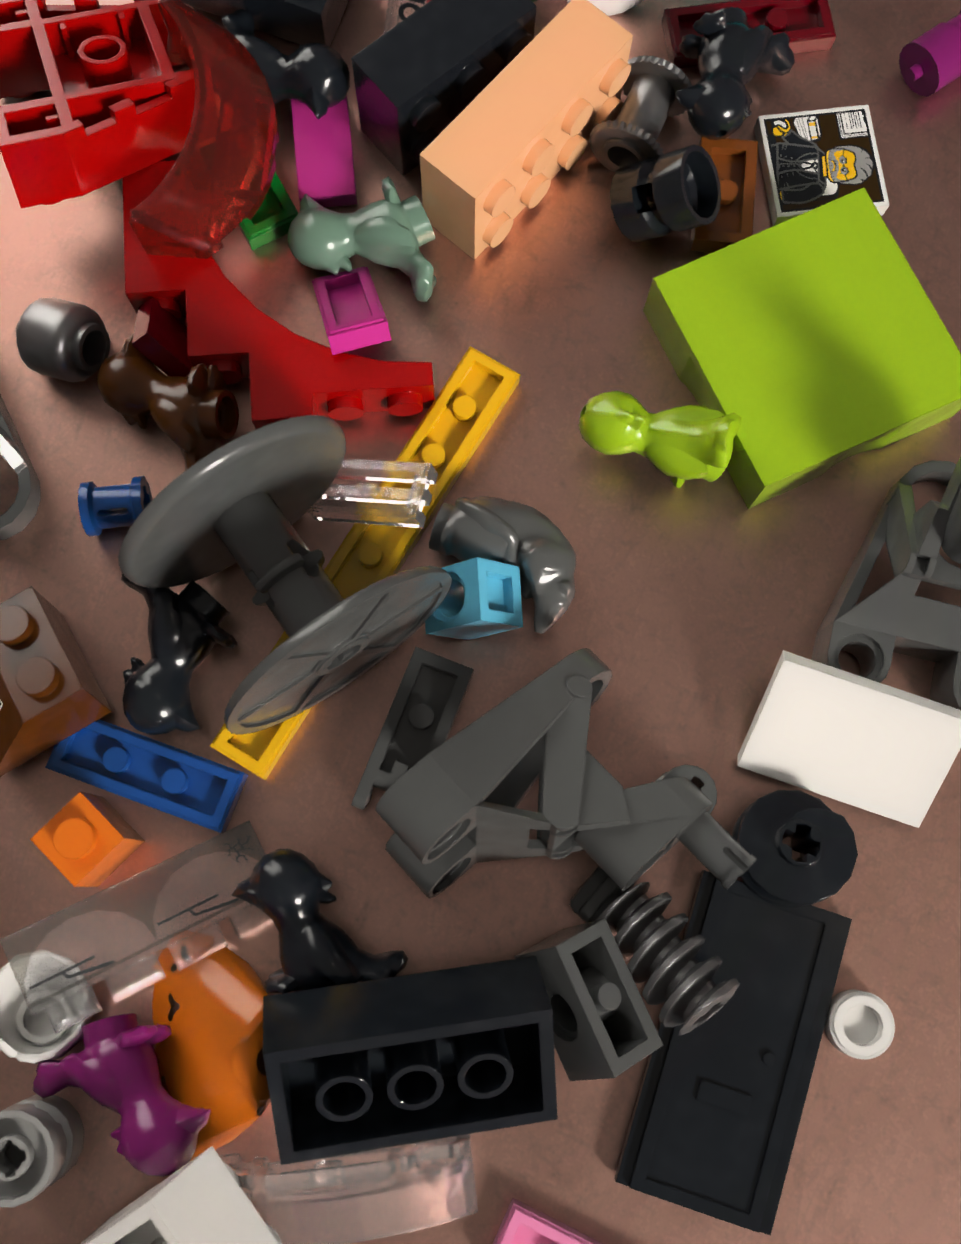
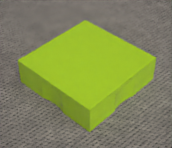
[643,188,961,509]

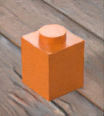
[30,791,144,887]

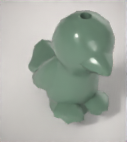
[287,177,437,302]

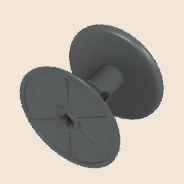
[118,415,452,735]

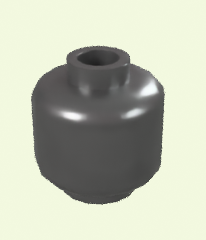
[16,298,110,382]

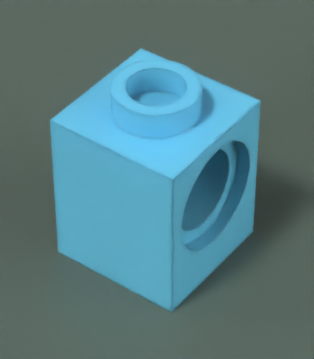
[425,557,523,640]

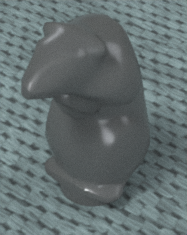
[429,496,576,634]

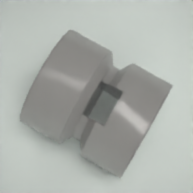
[0,1094,84,1207]

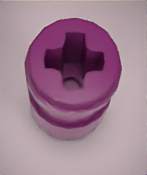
[899,11,961,97]

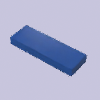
[45,720,248,834]

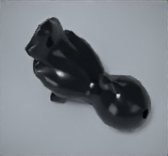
[675,7,795,140]
[210,9,350,128]
[121,573,238,735]
[231,849,408,993]

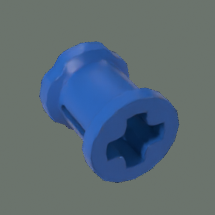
[78,476,152,537]

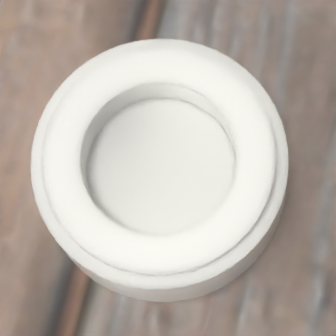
[824,989,895,1060]

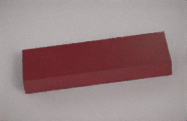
[661,0,836,69]

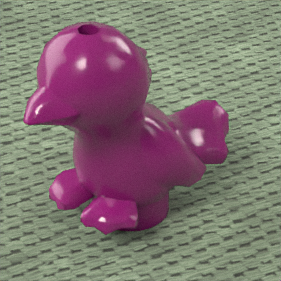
[33,1013,211,1177]

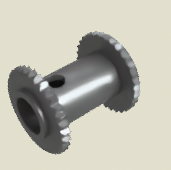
[589,56,692,172]

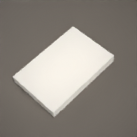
[737,650,961,828]

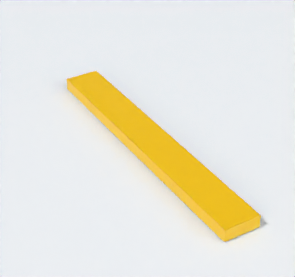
[210,346,520,780]

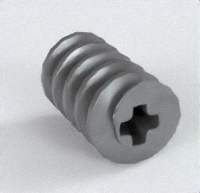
[597,882,740,1036]

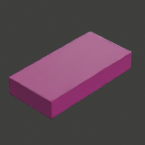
[291,95,358,208]
[312,266,392,355]

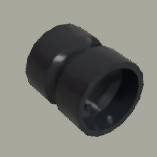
[610,144,721,242]

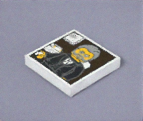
[754,104,890,226]

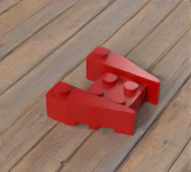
[0,0,220,209]

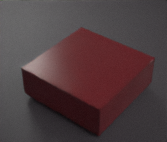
[132,297,193,376]

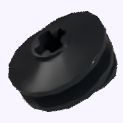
[732,790,858,908]

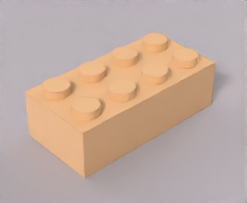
[420,0,633,260]

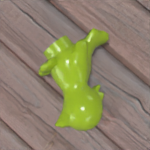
[579,391,742,488]

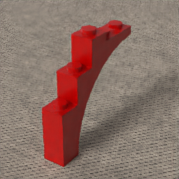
[122,160,435,429]

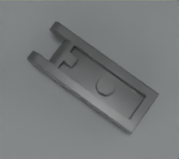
[352,647,474,810]

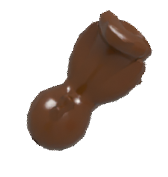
[97,334,239,471]

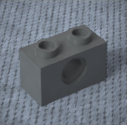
[514,918,663,1081]

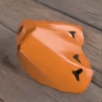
[152,930,271,1161]

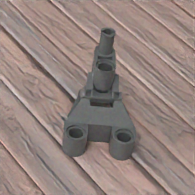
[811,457,961,710]
[376,648,757,898]

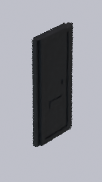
[614,870,852,1236]

